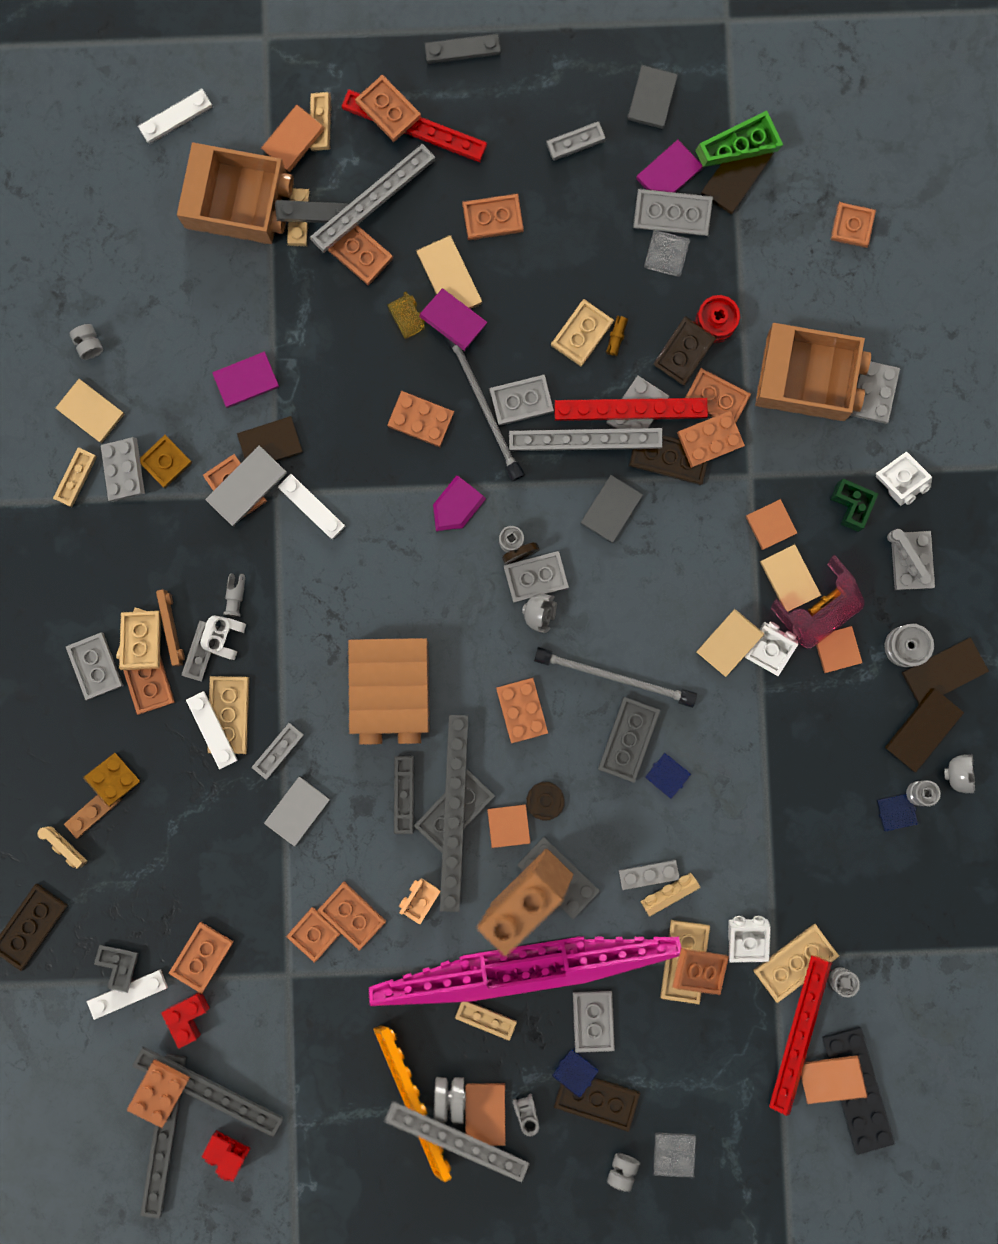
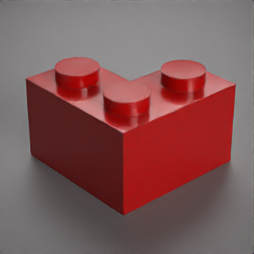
[161,992,210,1049]
[202,1130,251,1182]

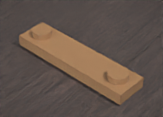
[156,589,185,667]

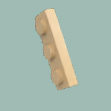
[310,92,331,151]
[287,188,310,246]
[53,447,97,507]
[640,873,700,917]
[455,1002,517,1041]

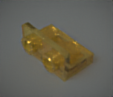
[387,291,426,339]

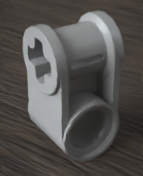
[513,1094,539,1136]

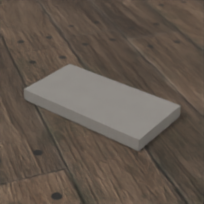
[633,189,713,236]
[205,446,287,527]

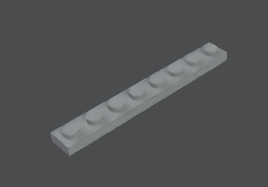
[310,144,435,253]
[509,428,662,451]
[384,1102,529,1182]

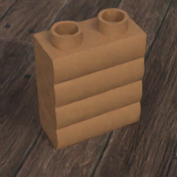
[177,142,294,244]
[755,323,871,421]
[348,638,430,744]
[477,849,574,957]

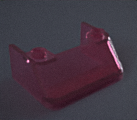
[771,555,865,648]

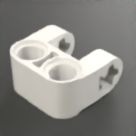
[200,615,247,661]

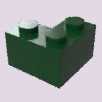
[830,479,878,532]

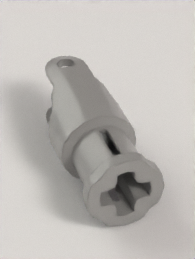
[223,573,245,617]

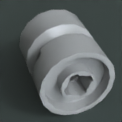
[69,324,104,360]
[499,526,524,553]
[906,780,941,806]
[828,967,860,998]
[607,1153,640,1191]

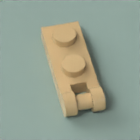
[38,826,88,868]

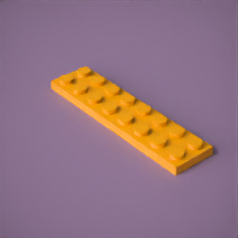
[373,1025,451,1182]

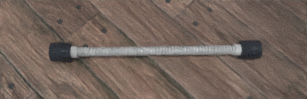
[444,336,525,482]
[534,647,697,708]

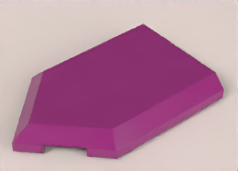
[433,475,486,531]

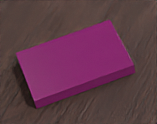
[636,140,703,193]
[419,288,487,351]
[212,351,279,408]

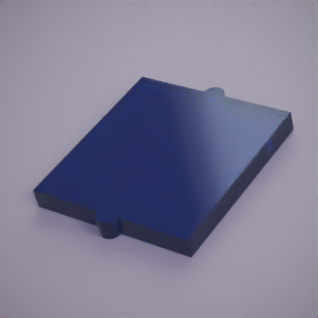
[645,753,691,799]
[877,794,918,832]
[552,1049,599,1098]

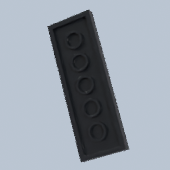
[822,1027,895,1155]

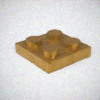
[140,435,193,489]
[84,753,140,807]

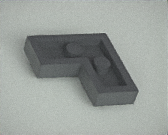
[94,945,139,993]

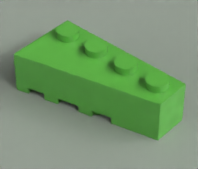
[695,110,783,167]

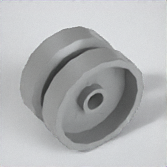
[884,624,934,667]
[435,1077,466,1124]

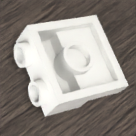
[876,451,932,506]
[745,621,798,676]
[728,916,770,962]

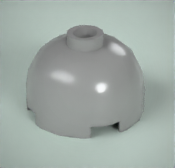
[522,594,557,633]
[945,755,975,793]

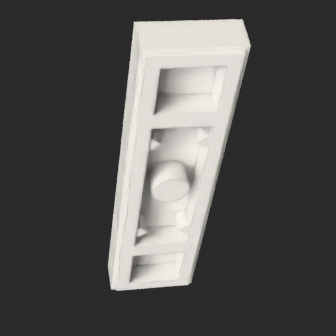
[138,89,213,144]
[278,474,346,540]
[186,691,238,769]
[87,969,168,1020]

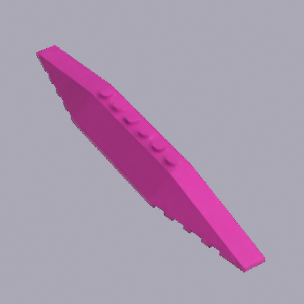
[369,937,682,1006]

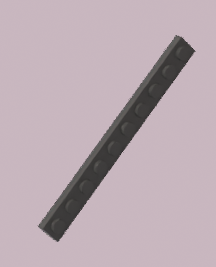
[440,715,468,912]

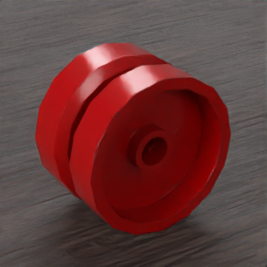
[695,295,740,343]

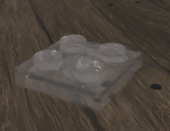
[644,230,690,277]
[653,1132,695,1177]

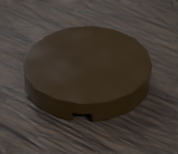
[502,542,540,564]
[526,782,565,821]

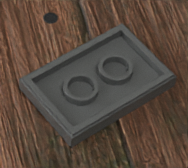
[627,65,678,129]
[580,475,643,543]

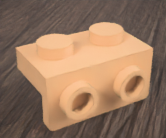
[399,878,441,924]

